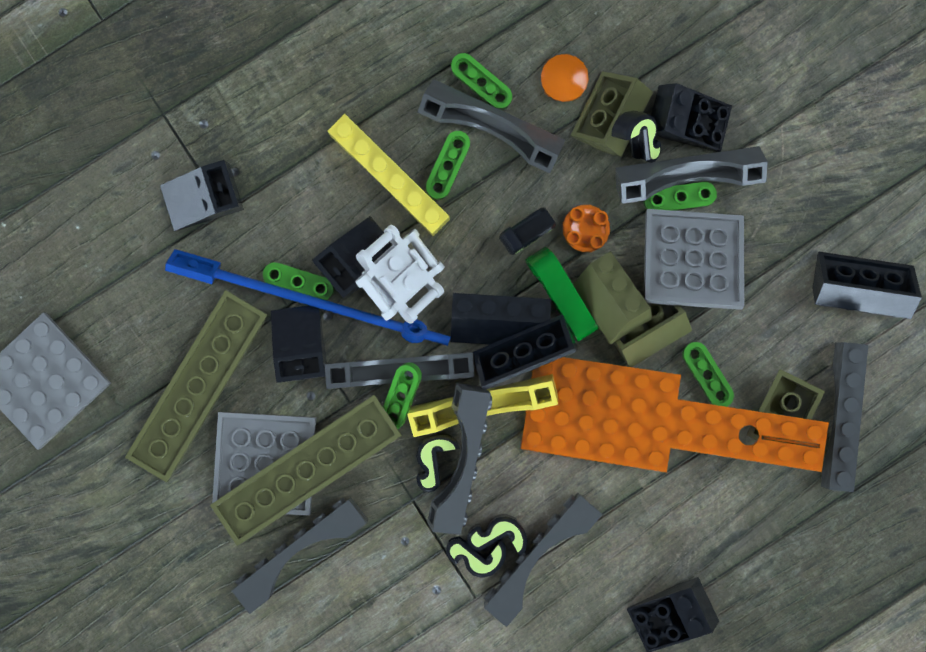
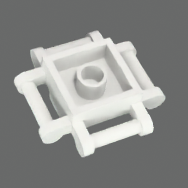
[355,225,445,324]

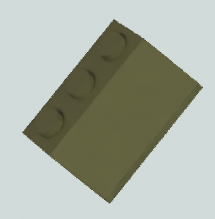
[571,71,653,157]
[573,251,652,344]
[613,295,692,367]
[746,369,825,445]

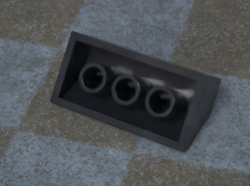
[812,252,922,319]
[450,293,551,345]
[473,314,578,390]

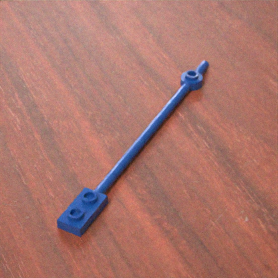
[165,249,450,346]

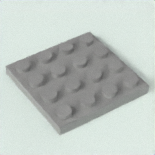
[644,209,744,310]
[0,313,111,450]
[212,412,317,516]

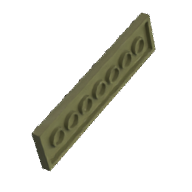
[125,290,268,482]
[210,395,402,546]

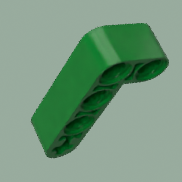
[525,247,599,342]

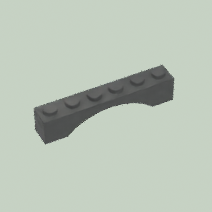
[417,79,565,173]
[615,146,768,204]
[821,342,868,492]
[325,352,474,389]
[427,383,492,535]
[483,493,603,627]
[232,497,368,614]

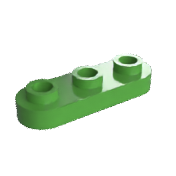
[451,53,512,110]
[426,131,470,200]
[643,182,717,211]
[263,262,334,300]
[682,342,734,407]
[383,362,422,429]

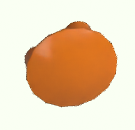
[541,54,589,102]
[563,205,610,252]

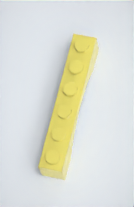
[328,114,450,236]
[407,374,558,437]

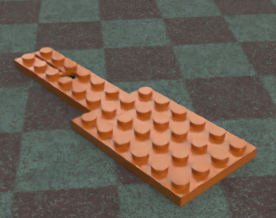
[521,357,829,473]

